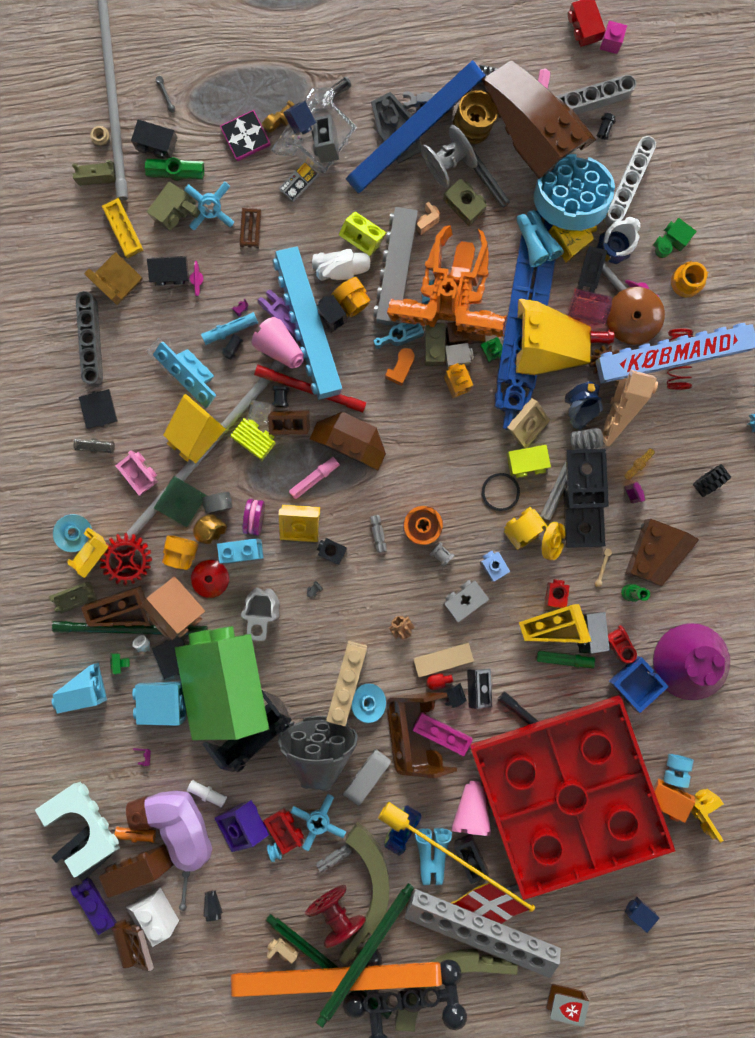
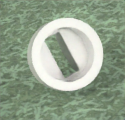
[133,635,150,652]

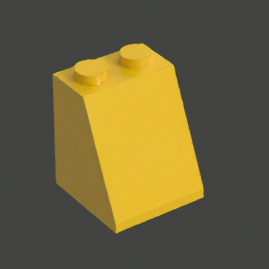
[163,394,226,463]

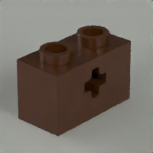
[268,410,310,435]

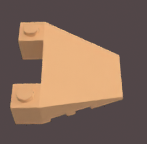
[602,370,658,446]

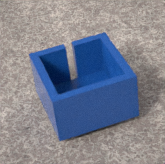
[609,656,669,713]

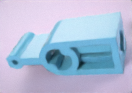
[374,323,424,349]

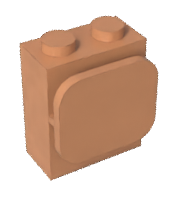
[141,576,205,640]

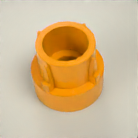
[671,261,709,298]
[331,277,371,317]
[162,535,199,570]

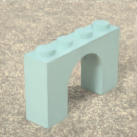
[35,782,120,878]

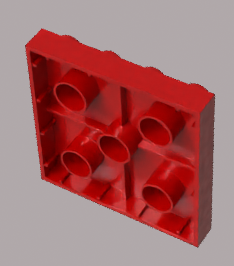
[471,695,675,900]

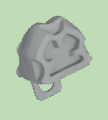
[241,588,280,641]

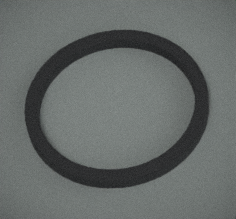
[482,473,520,511]

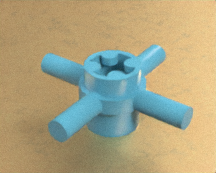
[184,181,234,230]
[290,794,346,851]

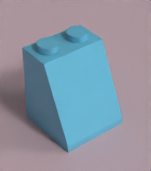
[132,681,187,726]

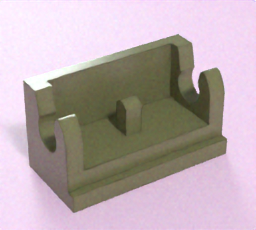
[72,160,116,186]
[49,582,97,614]

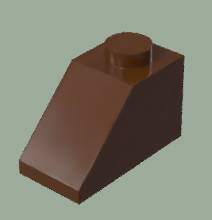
[446,322,486,346]

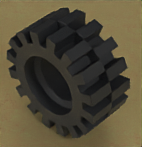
[693,464,731,497]

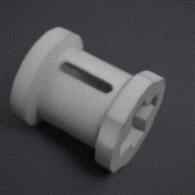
[429,542,454,567]

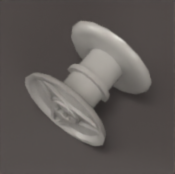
[420,125,478,188]

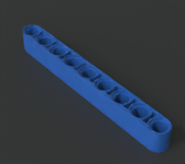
[346,60,486,194]

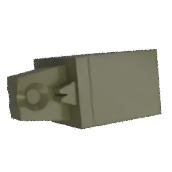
[147,182,200,231]

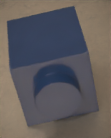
[283,101,317,135]
[625,897,660,933]

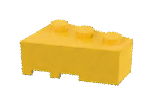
[519,604,592,643]

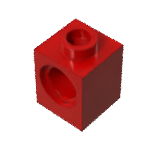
[545,579,570,608]

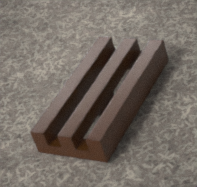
[240,208,262,248]

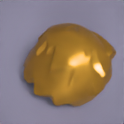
[193,514,227,544]

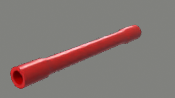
[254,364,366,413]

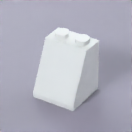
[126,887,179,947]

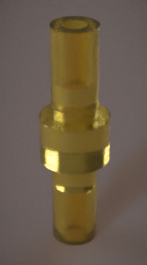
[624,448,655,481]

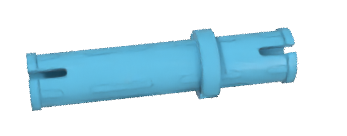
[201,312,258,345]

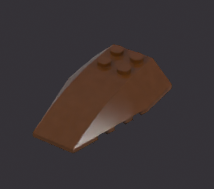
[482,61,596,179]

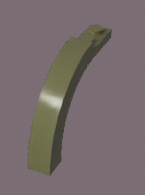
[339,821,389,964]
[395,949,518,1032]

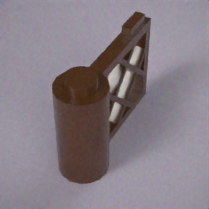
[112,920,154,972]

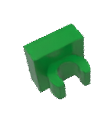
[480,337,503,363]
[110,653,130,674]

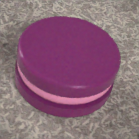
[242,499,265,536]

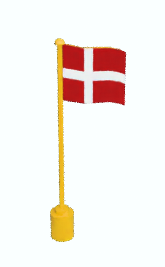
[378,802,535,924]

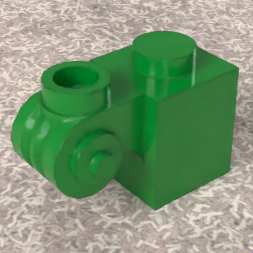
[652,218,697,258]

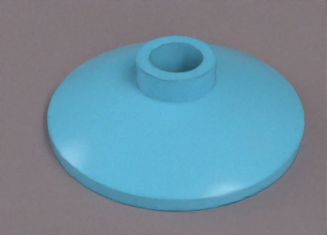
[53,514,92,552]
[351,684,386,723]

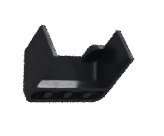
[202,690,292,772]

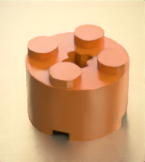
[403,506,443,545]

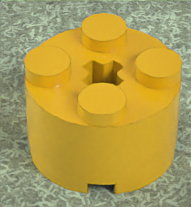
[504,507,548,551]

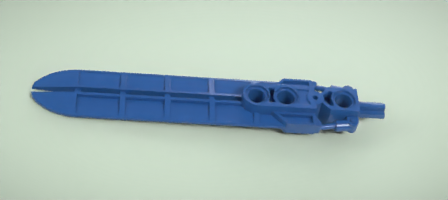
[494,210,556,430]

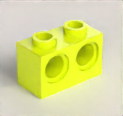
[339,212,387,256]

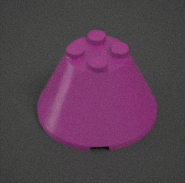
[653,623,730,700]

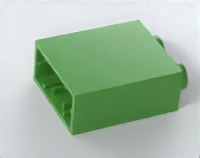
[175,626,269,740]

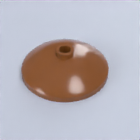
[606,287,665,345]

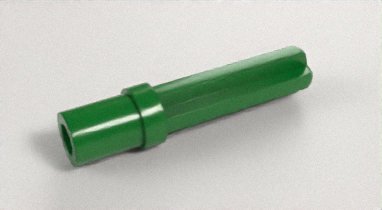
[536,651,595,669]

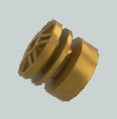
[452,90,498,144]

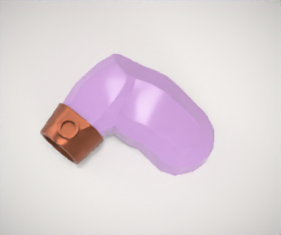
[126,791,212,871]

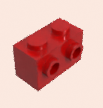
[568,0,606,47]

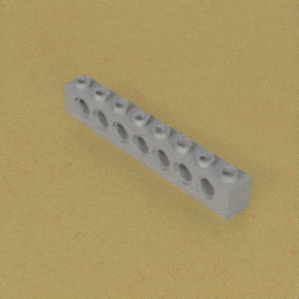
[405,889,561,978]

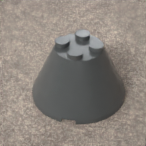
[278,716,357,791]

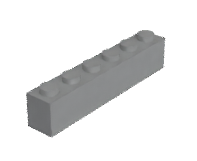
[373,207,418,326]

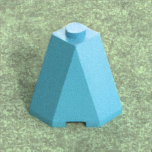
[52,663,107,714]

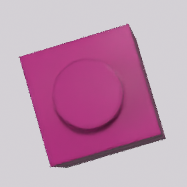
[600,20,627,54]

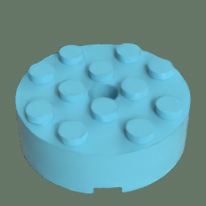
[534,154,615,231]

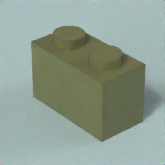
[425,323,445,366]

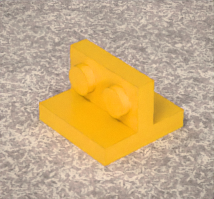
[279,505,320,542]

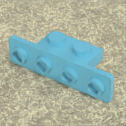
[153,342,216,408]

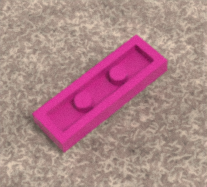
[412,712,473,756]

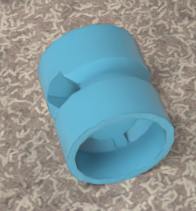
[663,754,694,788]

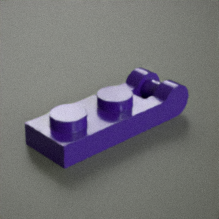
[71,877,116,935]

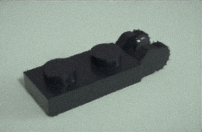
[575,246,607,303]

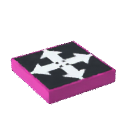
[220,110,271,161]

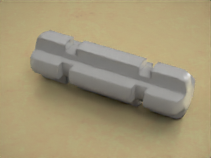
[370,515,387,553]
[316,844,352,873]

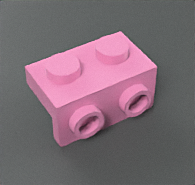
[115,450,158,496]

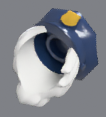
[597,217,641,264]

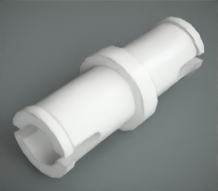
[187,780,227,808]

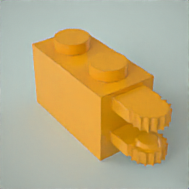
[444,363,473,398]

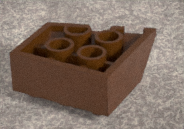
[625,519,699,586]

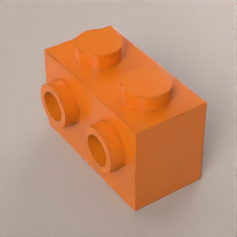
[654,778,695,823]

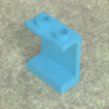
[217,539,264,563]

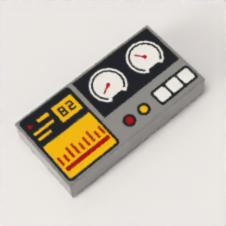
[279,161,319,202]

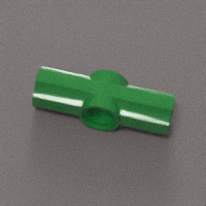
[145,157,205,181]

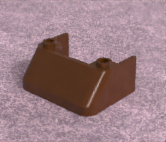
[387,692,457,779]

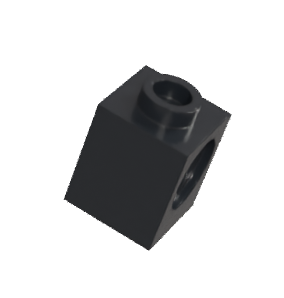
[317,538,347,565]

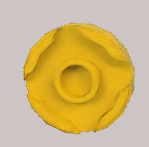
[541,522,566,560]

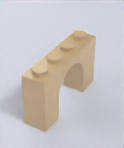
[326,641,367,726]

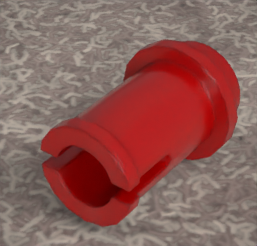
[590,330,614,345]

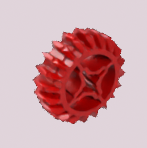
[99,533,152,585]

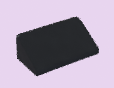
[467,669,492,709]

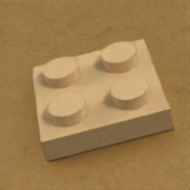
[507,398,550,448]

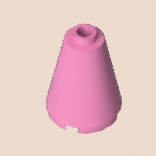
[252,317,304,368]
[451,781,491,836]

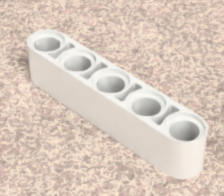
[604,136,656,227]

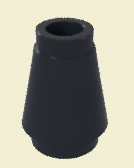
[203,890,223,922]

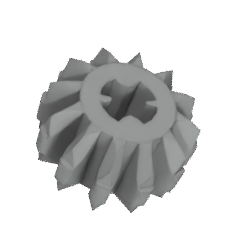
[570,428,604,450]

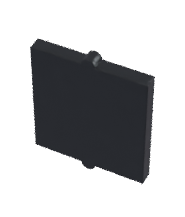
[79,389,118,429]
[152,637,185,679]

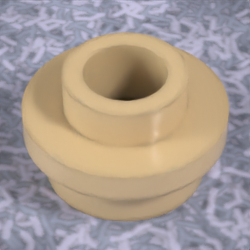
[90,126,110,146]

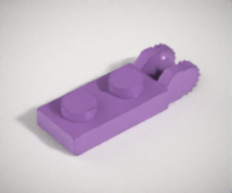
[257,290,296,338]

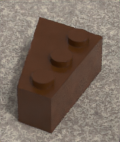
[81,586,152,626]
[99,844,174,898]

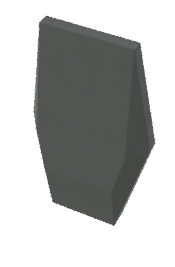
[371,92,421,164]

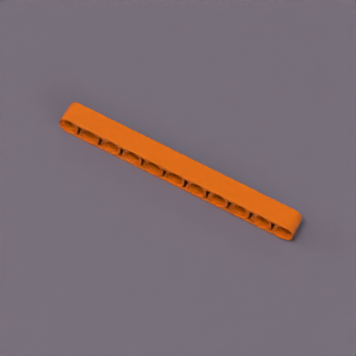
[231,962,442,997]

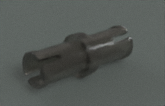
[73,438,115,454]

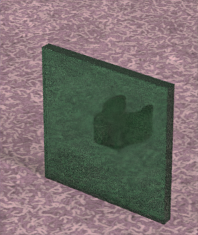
[154,476,207,527]

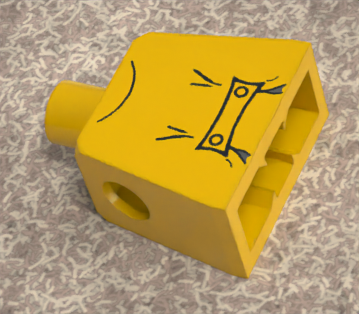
[548,225,597,263]

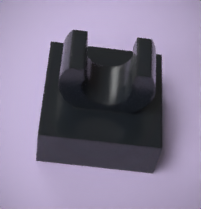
[443,683,467,708]

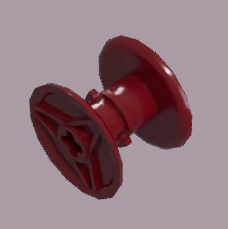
[305,885,366,948]

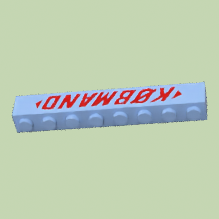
[595,323,755,384]

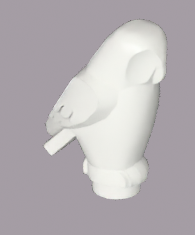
[312,249,370,281]

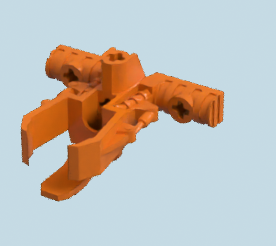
[387,225,507,338]

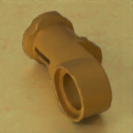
[262,100,295,133]

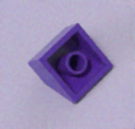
[214,800,269,852]

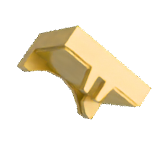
[67,527,108,578]

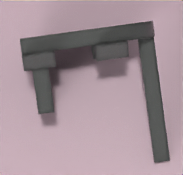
[307,581,323,597]

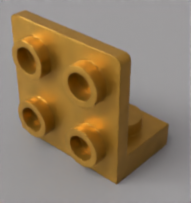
[84,252,143,305]

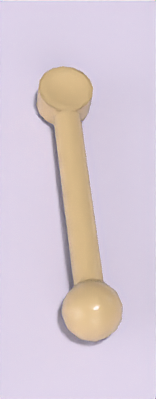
[595,549,612,587]

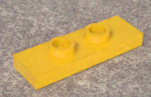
[102,198,144,258]

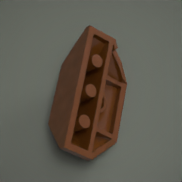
[309,412,386,471]

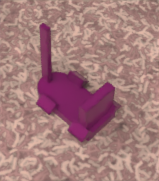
[232,299,248,317]
[133,748,151,766]

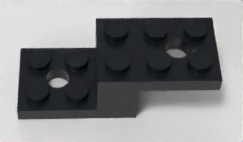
[563,448,609,548]

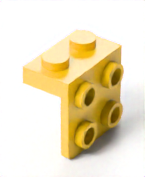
[691,789,724,843]

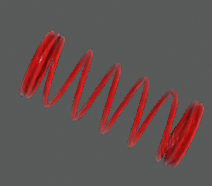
[666,329,694,390]

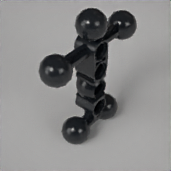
[343,949,467,1038]

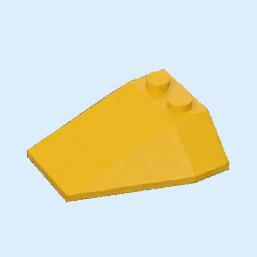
[516,299,591,375]

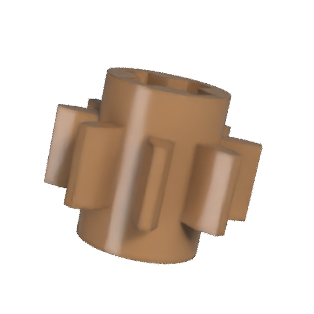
[389,616,415,640]

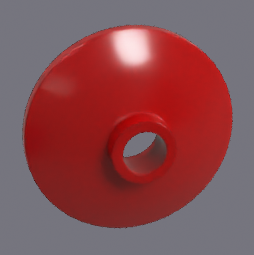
[191,560,229,598]

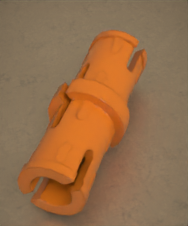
[115,827,156,843]

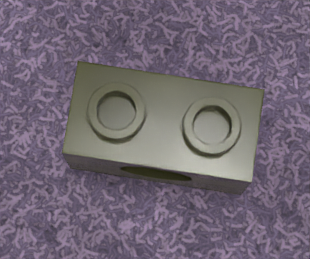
[443,178,487,226]

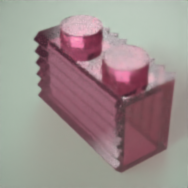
[568,288,612,325]

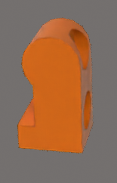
[385,348,415,386]

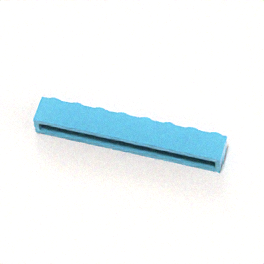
[272,246,342,400]

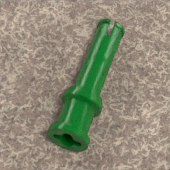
[621,584,650,602]

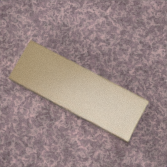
[413,642,474,677]

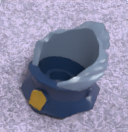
[565,381,603,430]

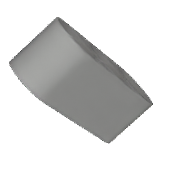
[343,749,391,806]

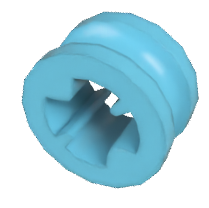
[267,842,282,862]

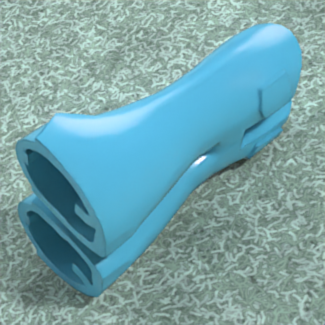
[516,210,564,267]
[415,828,452,885]

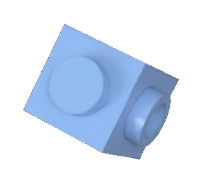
[480,551,510,582]

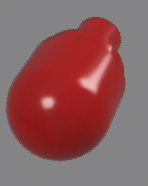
[426,673,454,690]

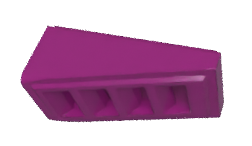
[625,481,645,504]

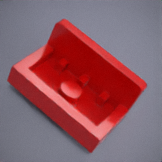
[263,808,304,855]

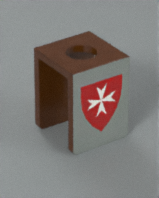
[546,984,589,1027]

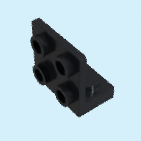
[51,825,112,881]

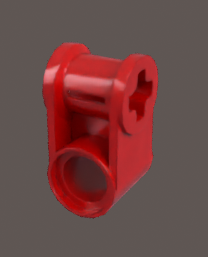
[608,625,637,663]

